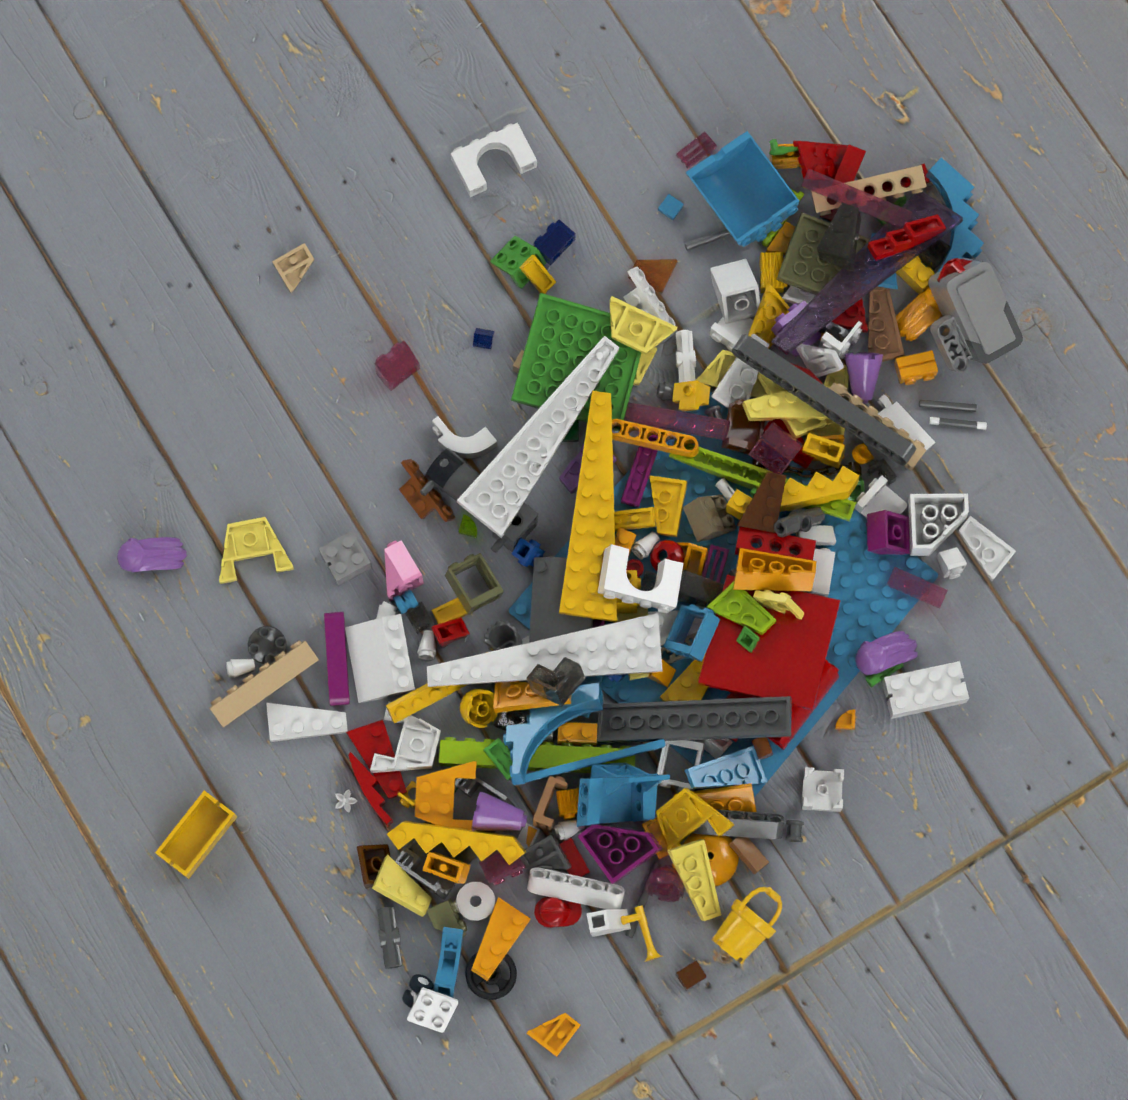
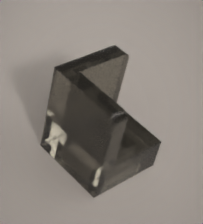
[640,570,657,591]
[406,601,434,634]

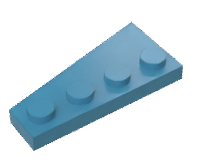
[684,746,767,789]

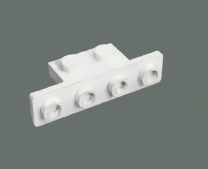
[623,267,677,330]

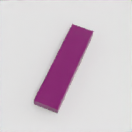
[620,435,658,509]

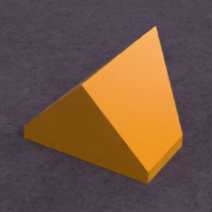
[677,542,708,581]

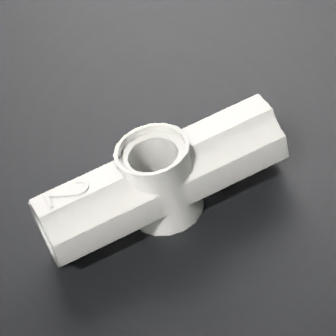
[676,330,696,383]

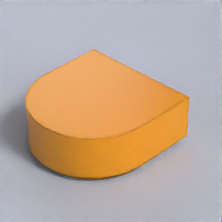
[852,443,874,464]

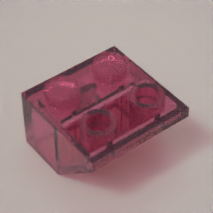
[374,341,420,391]
[749,422,803,474]

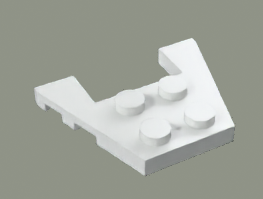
[370,701,441,773]

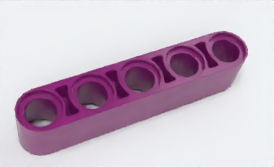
[324,612,350,706]

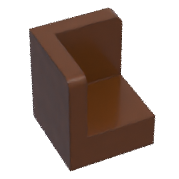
[676,960,706,991]

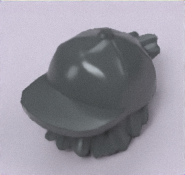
[484,620,523,651]

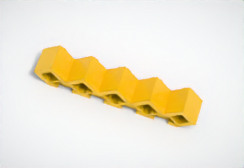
[726,466,860,520]
[387,821,526,865]

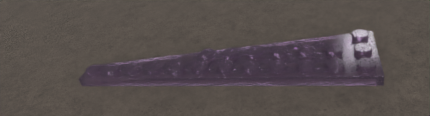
[772,192,963,355]

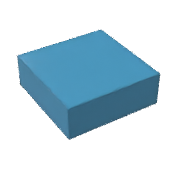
[658,194,684,220]

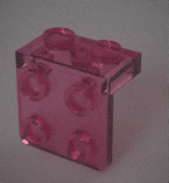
[479,853,526,886]

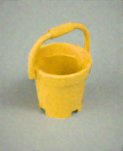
[711,887,782,964]

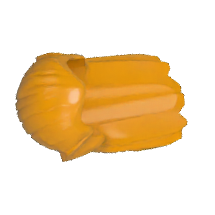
[896,286,942,341]

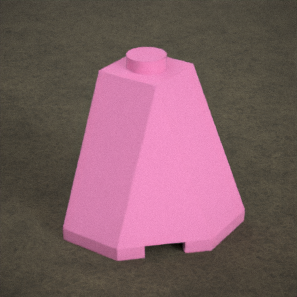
[384,540,424,602]

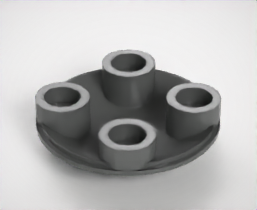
[248,626,287,665]

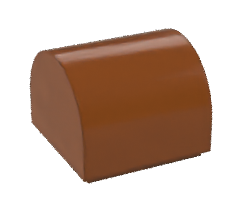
[752,737,773,760]

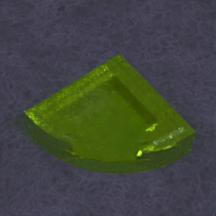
[458,514,478,538]

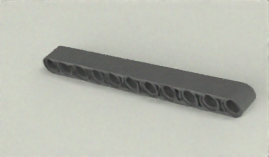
[732,334,916,466]

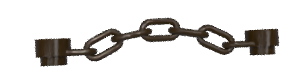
[752,455,862,478]

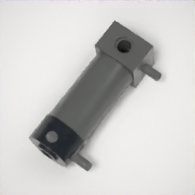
[420,448,538,553]

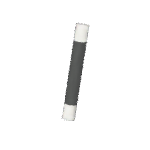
[929,417,987,430]

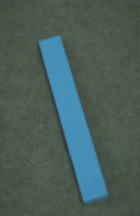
[511,739,666,786]

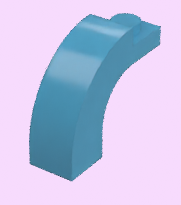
[434,927,463,998]

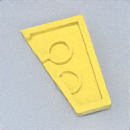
[372,855,432,917]

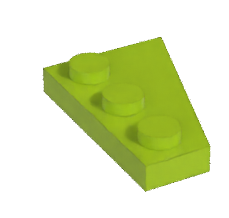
[707,582,776,635]

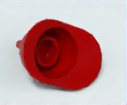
[534,897,582,928]

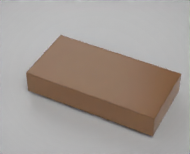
[729,837,769,875]

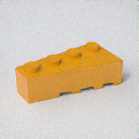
[733,548,817,591]

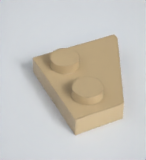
[272,243,314,293]

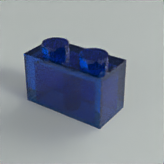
[534,220,576,266]

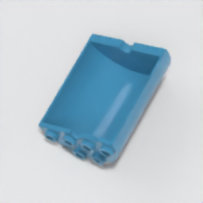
[686,131,799,247]

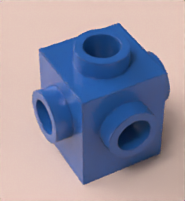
[512,538,545,567]

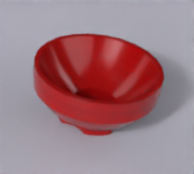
[650,540,684,571]

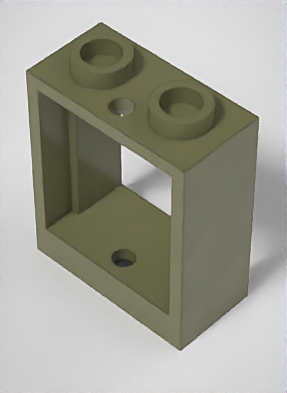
[445,553,504,614]

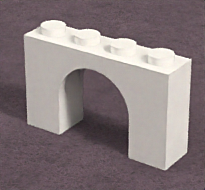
[451,123,537,197]
[598,544,683,613]
[757,544,835,597]

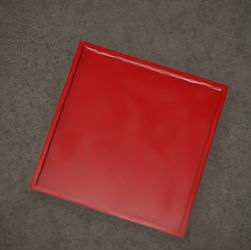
[698,575,840,711]

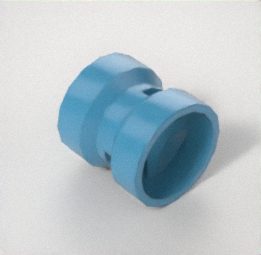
[393,589,419,615]

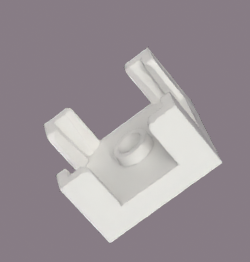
[801,767,844,812]

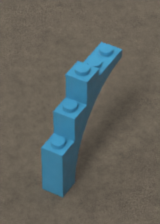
[926,157,984,272]
[503,683,603,785]

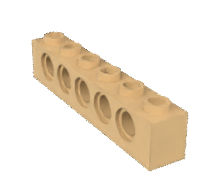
[810,165,926,216]
[829,383,926,471]

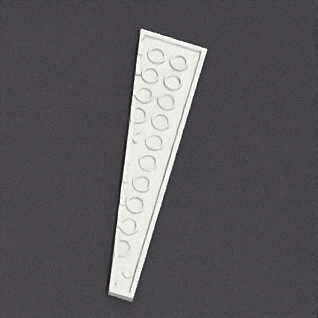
[457,336,619,538]

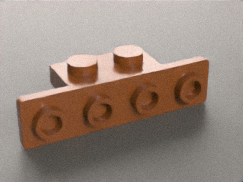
[399,459,456,522]

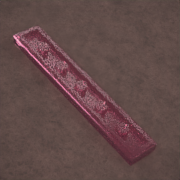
[801,169,913,229]
[624,402,730,440]

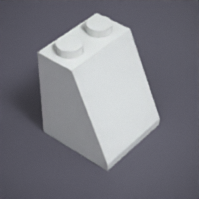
[710,259,760,324]

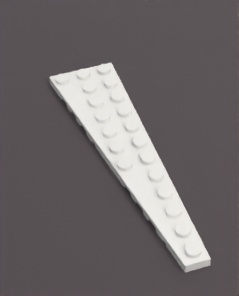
[427,613,662,687]

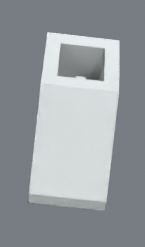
[937,547,967,579]
[587,909,631,937]

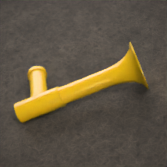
[621,905,663,962]

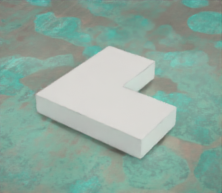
[792,509,836,545]

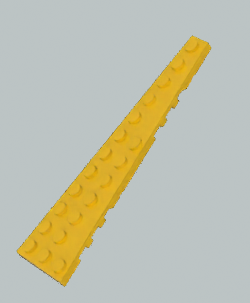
[559,391,617,622]

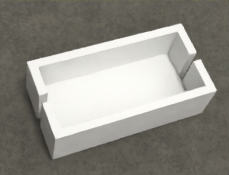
[882,661,969,719]

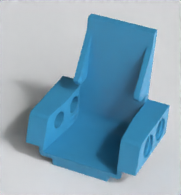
[577,762,670,827]

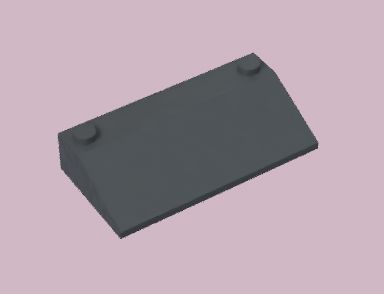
[529,557,593,643]
[395,777,515,900]

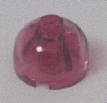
[645,865,685,902]

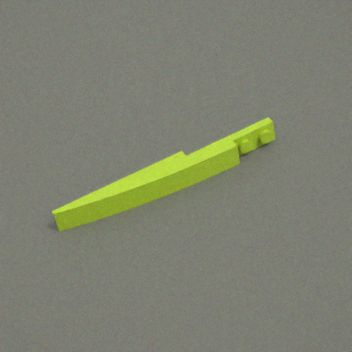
[669,440,856,522]

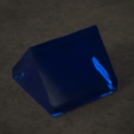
[473,328,495,349]

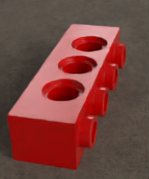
[734,526,816,561]

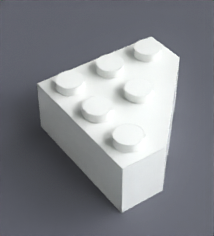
[908,494,969,556]

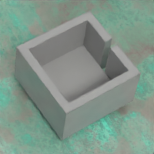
[318,530,372,586]

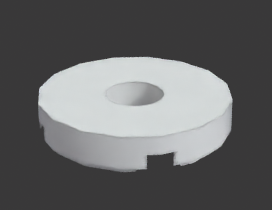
[456,882,495,921]

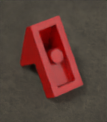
[431,617,470,648]

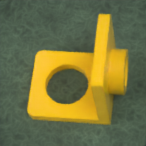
[397,781,416,810]

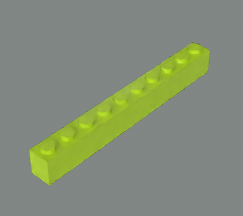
[439,737,635,773]

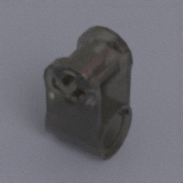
[494,711,527,731]

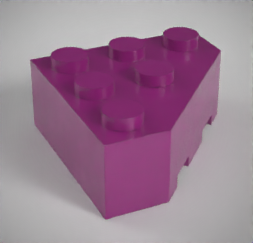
[578,824,663,884]

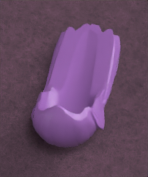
[117,537,187,572]
[855,631,918,675]

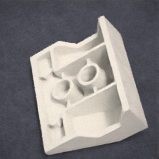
[345,614,415,703]

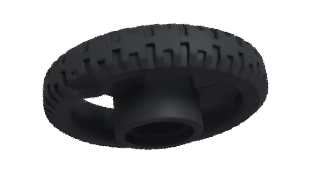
[465,953,517,1000]

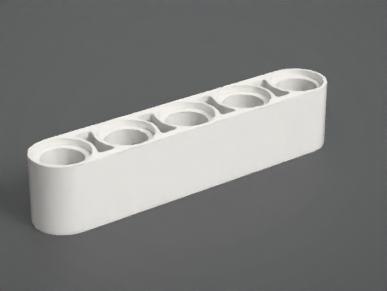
[527,867,625,910]

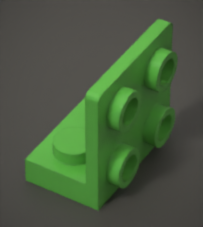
[490,236,547,289]

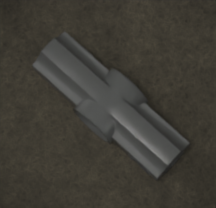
[774,507,825,537]
[377,907,402,969]

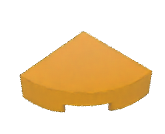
[835,709,855,730]

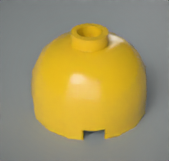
[459,688,498,728]

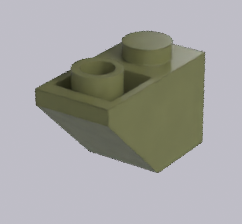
[427,898,468,937]

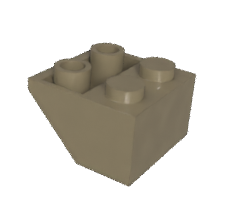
[683,495,737,542]

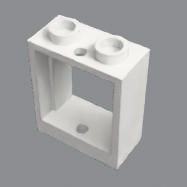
[657,740,705,791]

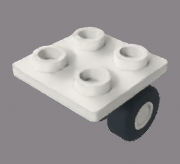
[402,974,458,1033]

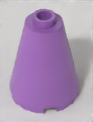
[845,352,883,404]
[472,792,528,831]

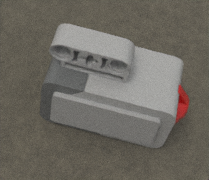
[928,258,1023,373]

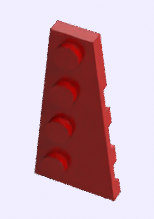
[346,719,407,799]

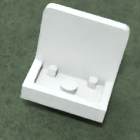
[710,317,753,352]
[819,321,862,359]
[855,476,907,519]

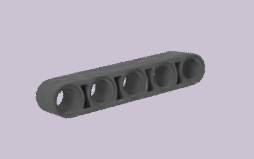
[692,809,784,840]

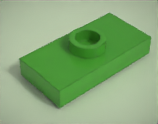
[483,738,513,781]

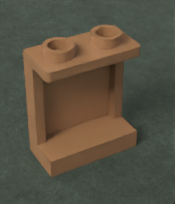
[533,775,568,833]

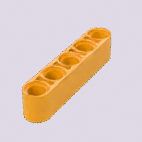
[612,419,699,457]

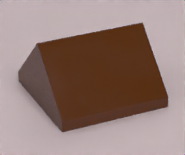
[357,844,391,889]

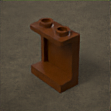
[721,399,765,456]

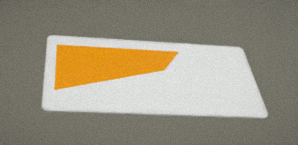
[517,823,540,849]

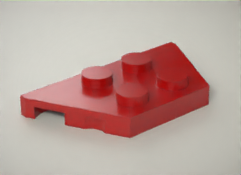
[793,141,848,181]

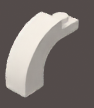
[432,416,497,459]

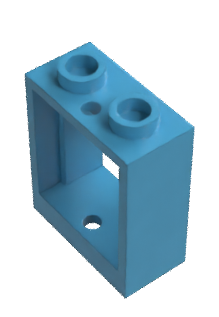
[663,604,720,661]

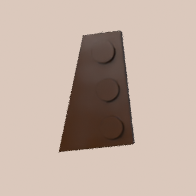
[737,472,786,533]

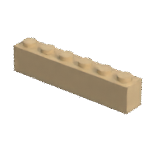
[209,640,319,727]

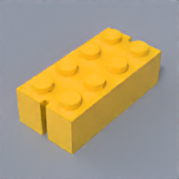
[155,790,237,879]

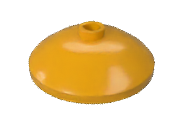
[683,833,739,887]

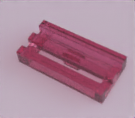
[676,132,717,169]

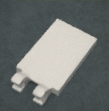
[877,395,935,451]

